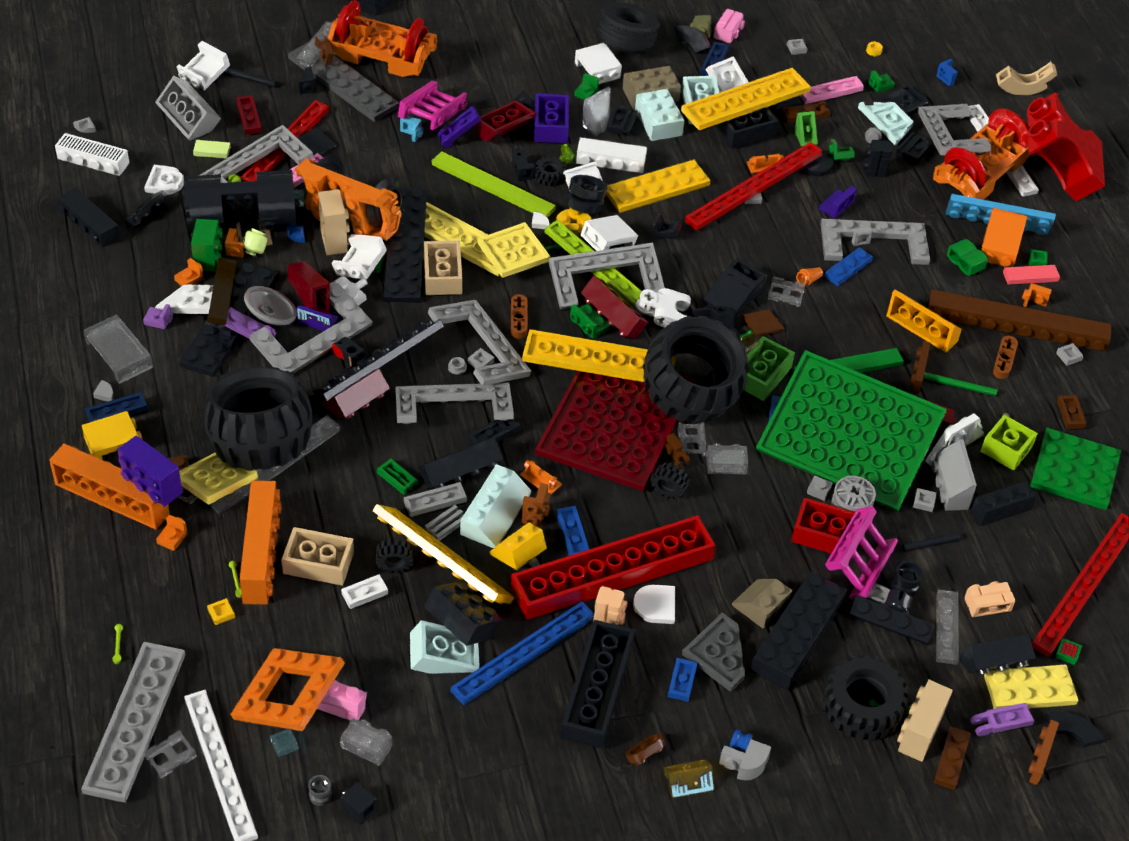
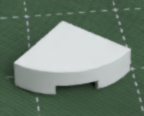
[532,212,549,229]

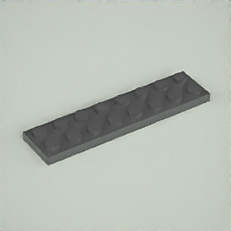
[288,40,399,122]

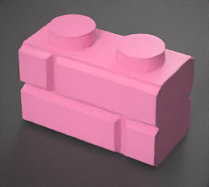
[714,9,745,44]
[317,680,367,723]

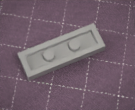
[404,482,467,517]

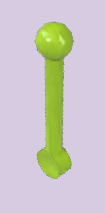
[229,561,242,598]
[113,624,123,664]

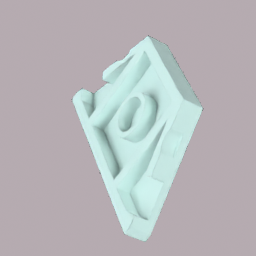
[858,102,914,145]

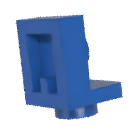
[937,59,957,87]

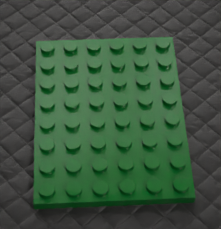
[756,350,947,512]

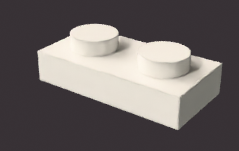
[341,575,388,609]

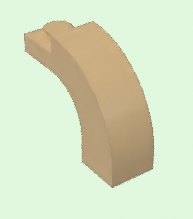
[996,62,1057,95]

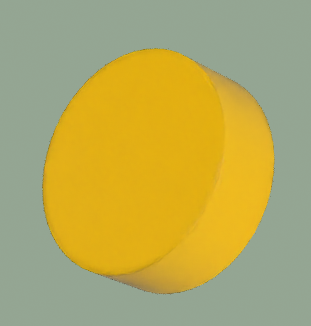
[866,42,883,56]

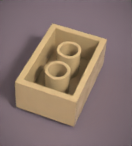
[318,189,350,255]
[424,241,462,295]
[282,527,354,586]
[897,680,953,762]

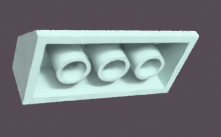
[460,464,531,548]

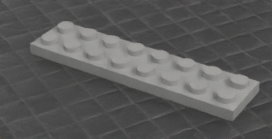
[81,642,185,803]

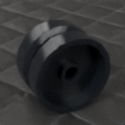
[566,175,608,214]

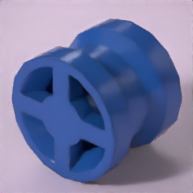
[729,729,753,753]

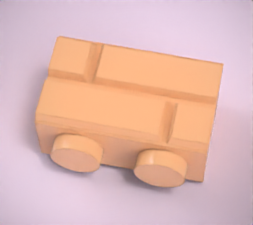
[965,581,1015,617]
[593,586,627,625]

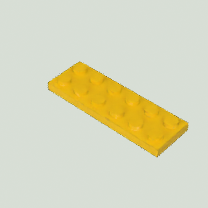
[606,160,710,213]

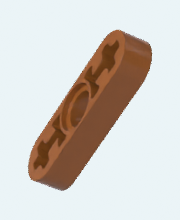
[511,294,528,339]
[993,336,1018,379]

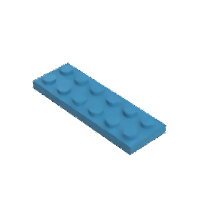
[945,194,1056,235]

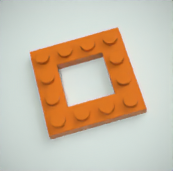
[230,648,345,731]

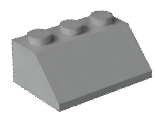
[931,440,977,511]

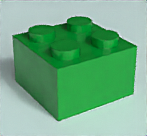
[191,219,224,271]

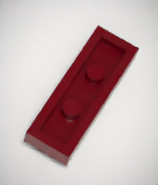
[236,95,262,135]

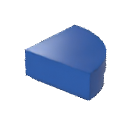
[286,226,305,243]

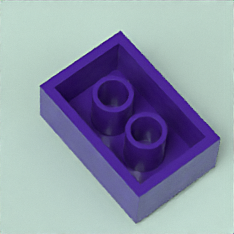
[534,93,569,143]
[117,435,183,507]

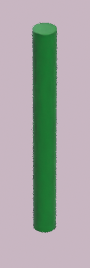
[923,372,998,396]

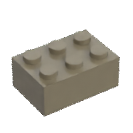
[623,66,681,109]

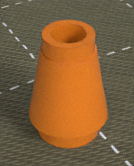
[796,267,823,286]

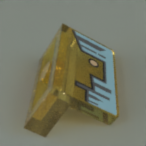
[664,759,714,798]

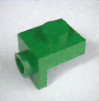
[829,139,855,161]

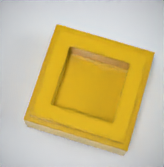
[207,598,235,625]

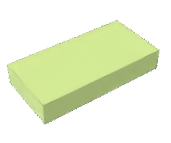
[193,140,231,159]

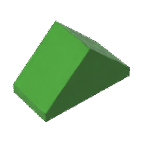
[794,111,818,146]

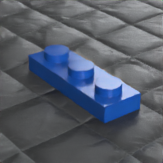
[824,247,873,286]
[556,506,589,556]

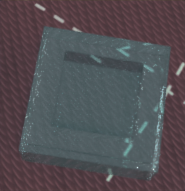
[269,729,299,757]

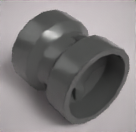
[308,775,332,806]

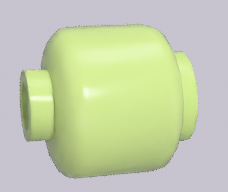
[242,228,268,256]

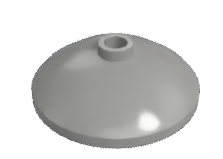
[244,286,297,326]

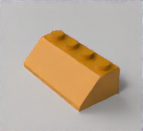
[887,290,962,353]

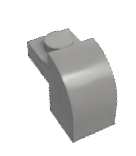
[719,739,771,780]

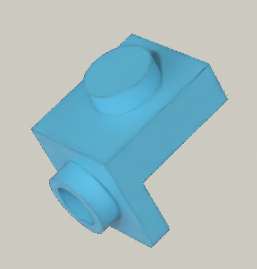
[400,116,423,142]

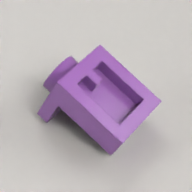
[143,304,173,329]

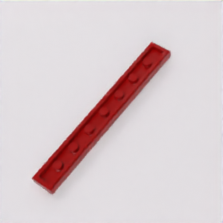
[240,100,329,182]

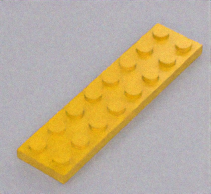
[681,68,811,130]
[522,330,676,382]
[373,504,514,604]

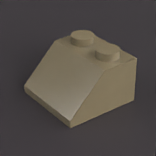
[732,579,792,629]

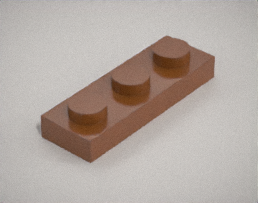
[1028,720,1059,785]

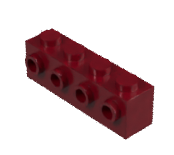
[581,276,649,339]

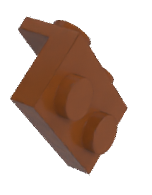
[522,483,551,527]

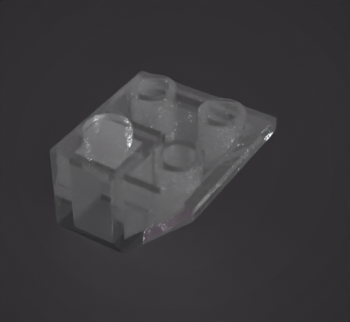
[582,87,611,136]

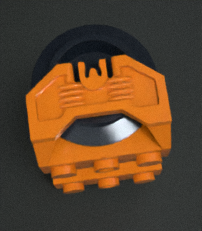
[295,155,402,241]

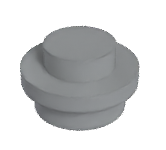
[865,127,882,144]
[448,357,467,375]

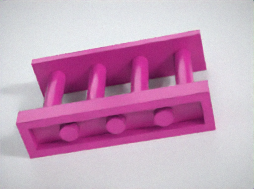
[398,80,467,130]
[825,506,898,600]

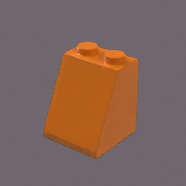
[981,208,1027,267]

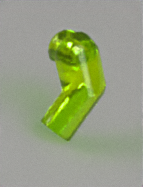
[560,144,574,165]

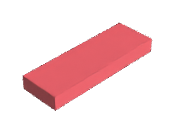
[1003,265,1060,285]

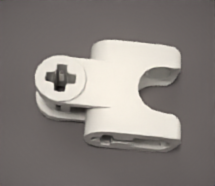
[635,288,691,328]

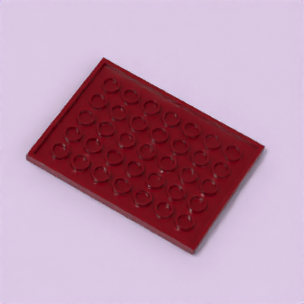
[535,371,696,492]

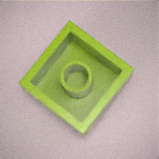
[980,415,1038,470]

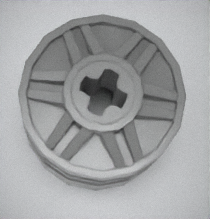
[831,476,876,512]

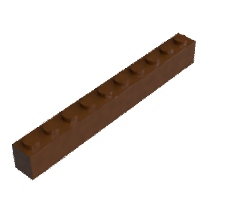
[927,289,1111,352]

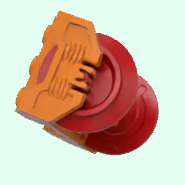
[328,0,437,77]
[933,108,1030,200]

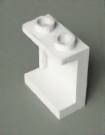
[177,41,230,91]
[575,43,622,84]
[581,215,638,251]
[332,234,387,279]

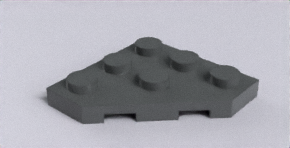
[682,613,745,692]

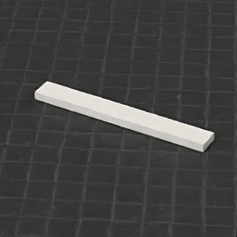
[967,104,1039,197]
[184,690,258,841]

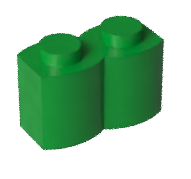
[947,239,988,276]

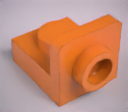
[225,228,244,258]
[174,258,203,286]
[1022,283,1052,307]
[156,515,188,551]

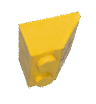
[490,522,547,570]

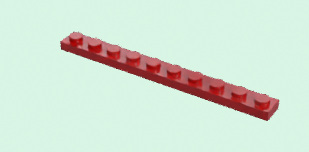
[685,142,822,231]
[1032,513,1129,657]

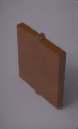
[742,309,785,337]

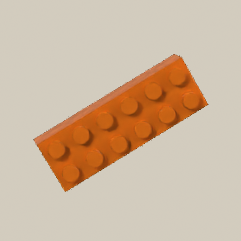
[49,443,170,530]
[240,480,281,605]

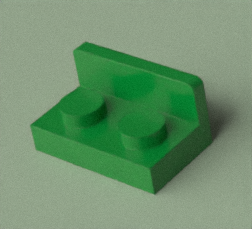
[570,304,610,339]

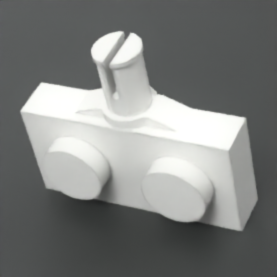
[330,276,367,305]

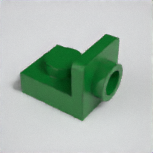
[869,70,895,93]
[575,73,599,102]

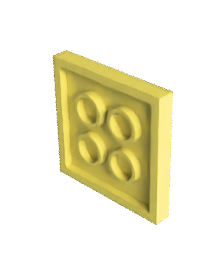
[478,222,550,278]
[179,453,258,505]

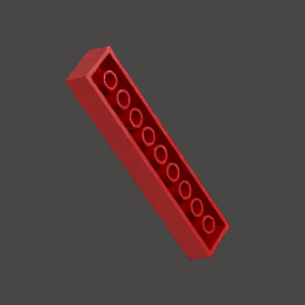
[511,515,716,620]

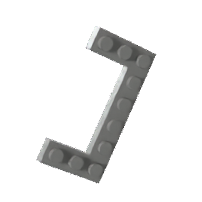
[918,104,991,156]
[200,125,313,183]
[821,219,930,265]
[548,243,665,310]
[249,283,372,374]
[428,300,531,386]
[396,383,514,424]

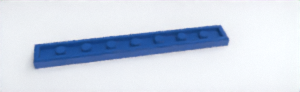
[451,601,594,706]

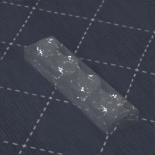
[296,21,332,67]
[936,590,959,665]

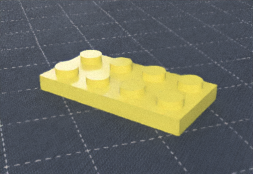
[984,665,1078,709]

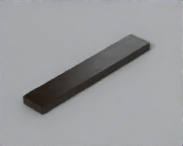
[207,258,237,325]

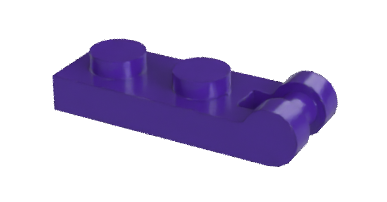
[438,106,481,148]

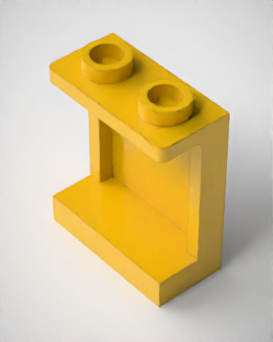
[81,411,143,460]

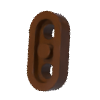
[625,733,666,765]

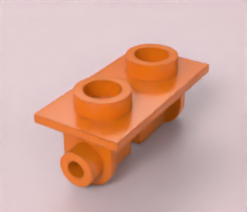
[747,153,783,174]
[520,460,562,494]

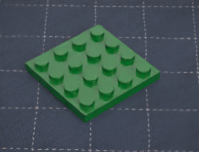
[1030,428,1121,510]

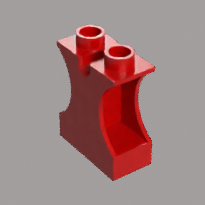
[1027,92,1105,202]

